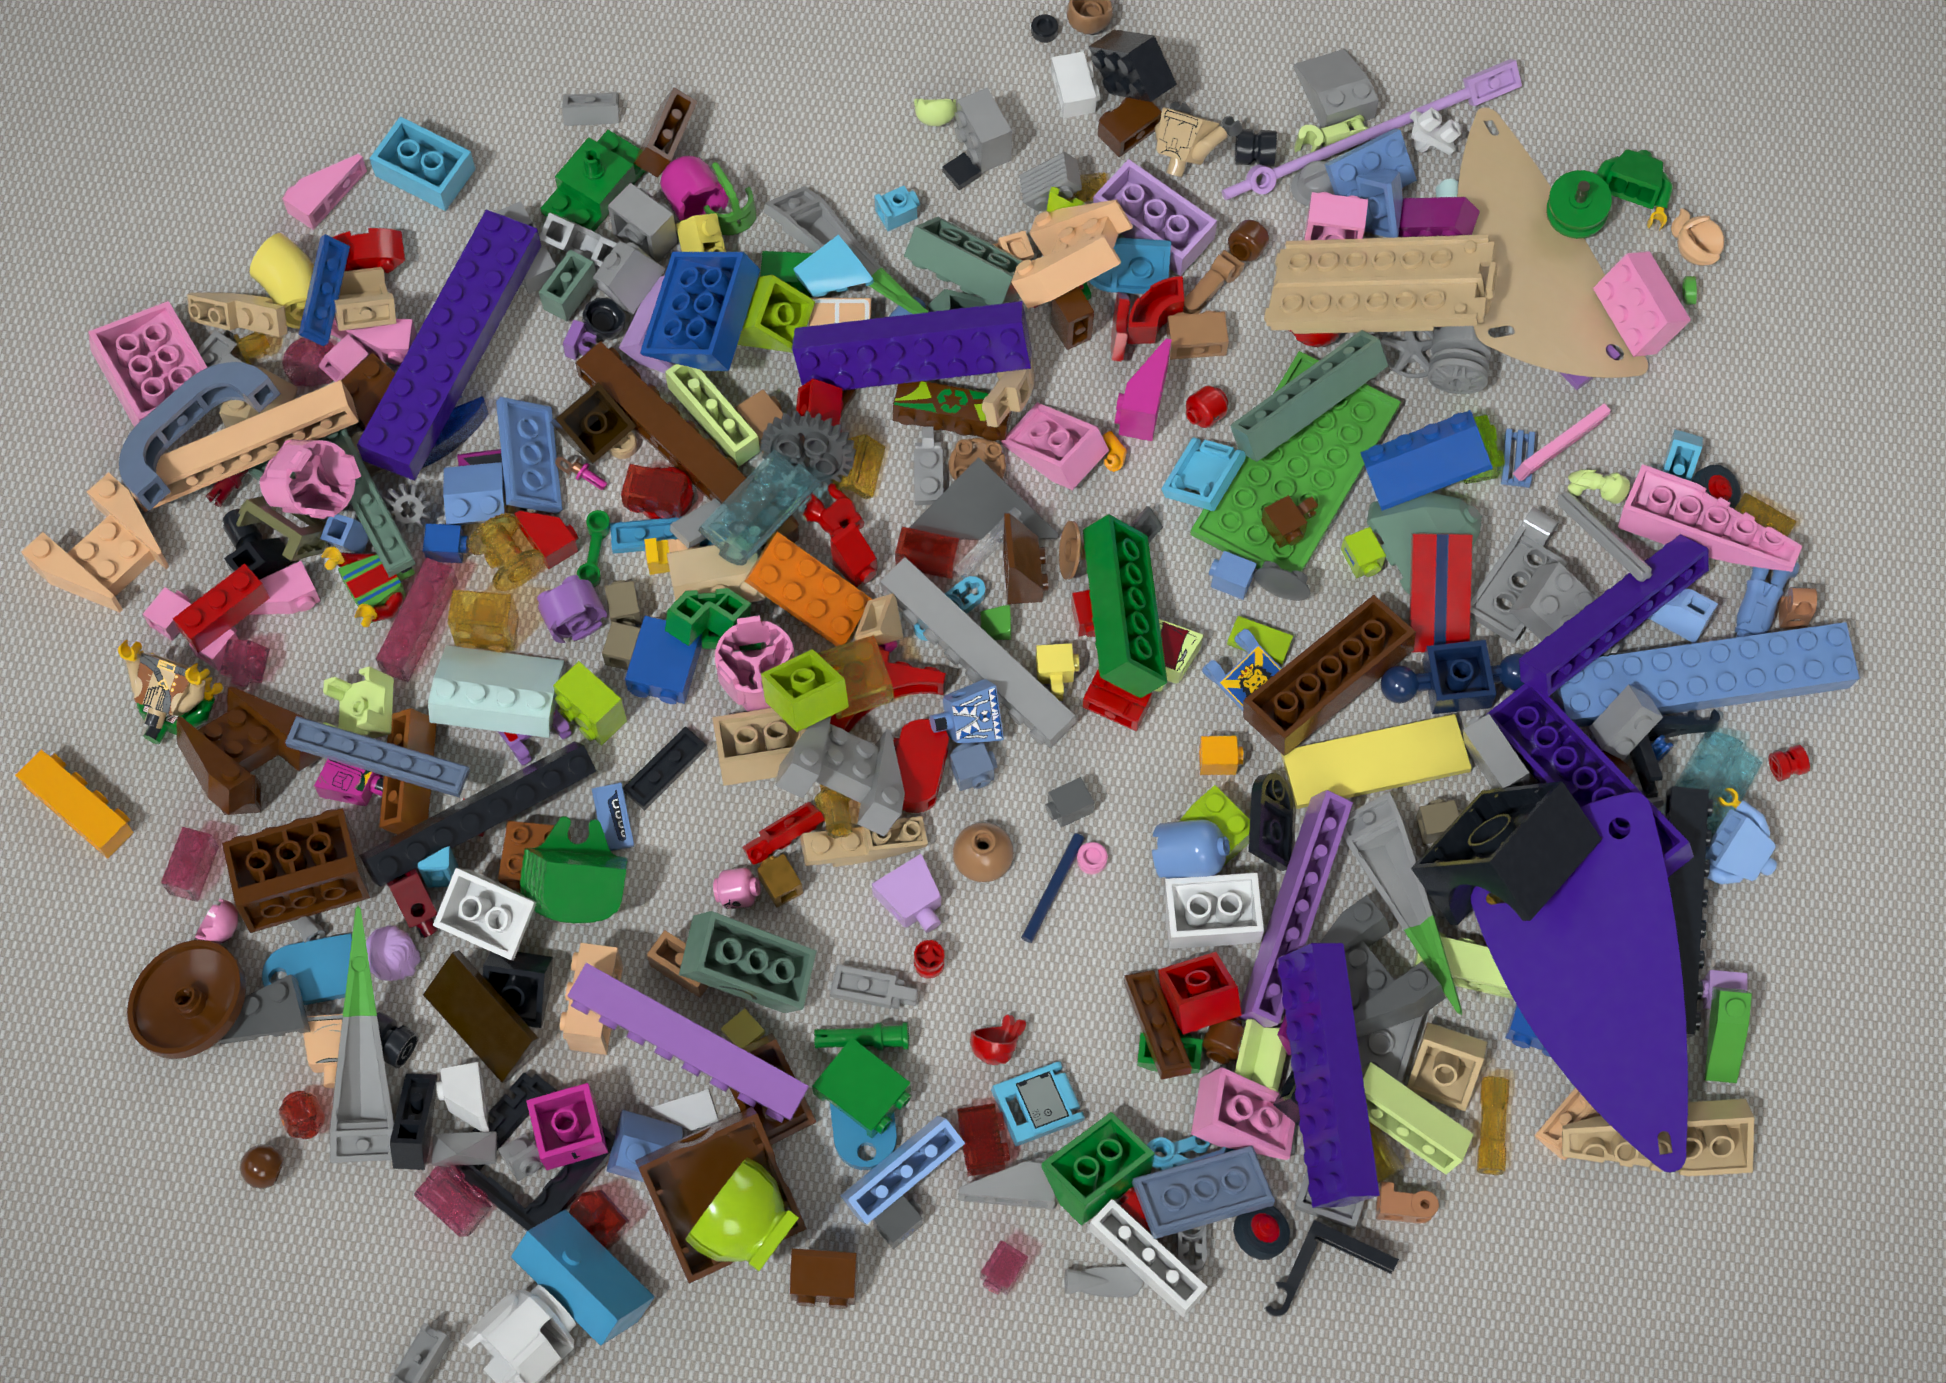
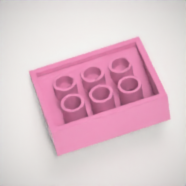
[88,301,208,427]

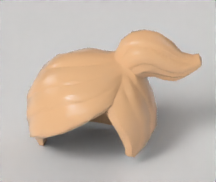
[1671,208,1724,266]

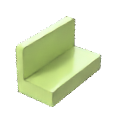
[1234,1019,1287,1092]

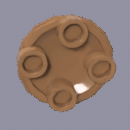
[948,438,1006,481]

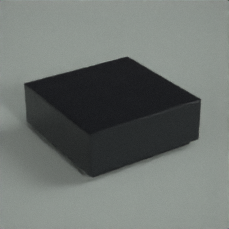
[942,152,981,190]

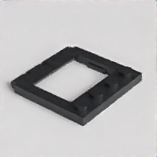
[452,1072,615,1232]

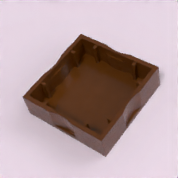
[635,1107,807,1284]

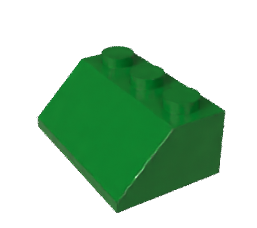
[1041,1112,1155,1226]

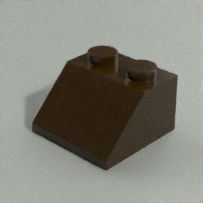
[550,382,636,464]

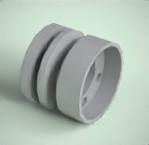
[1428,326,1493,394]

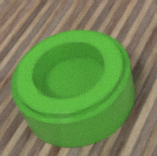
[1682,276,1697,305]

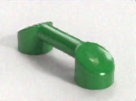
[577,510,610,587]

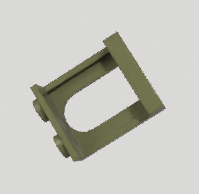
[236,496,328,561]

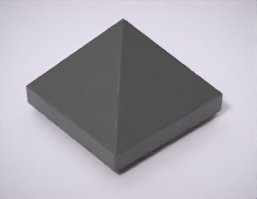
[1130,506,1163,543]

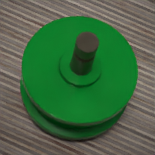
[1546,170,1612,239]

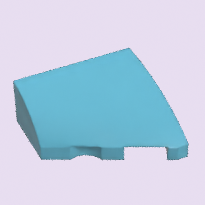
[793,235,874,298]

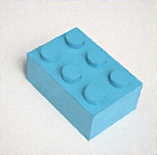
[370,116,475,211]

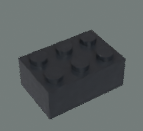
[1088,29,1177,102]

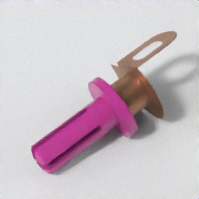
[555,456,607,490]

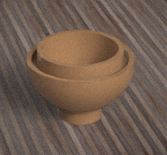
[953,822,1014,882]

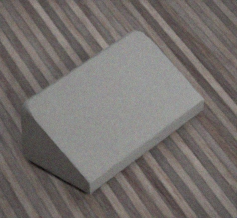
[562,92,619,126]

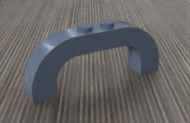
[119,362,281,511]

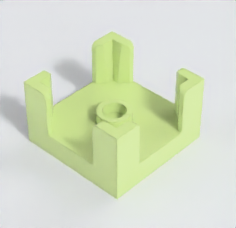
[322,666,394,739]

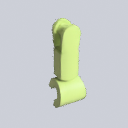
[1294,115,1369,153]

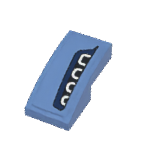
[592,783,634,851]

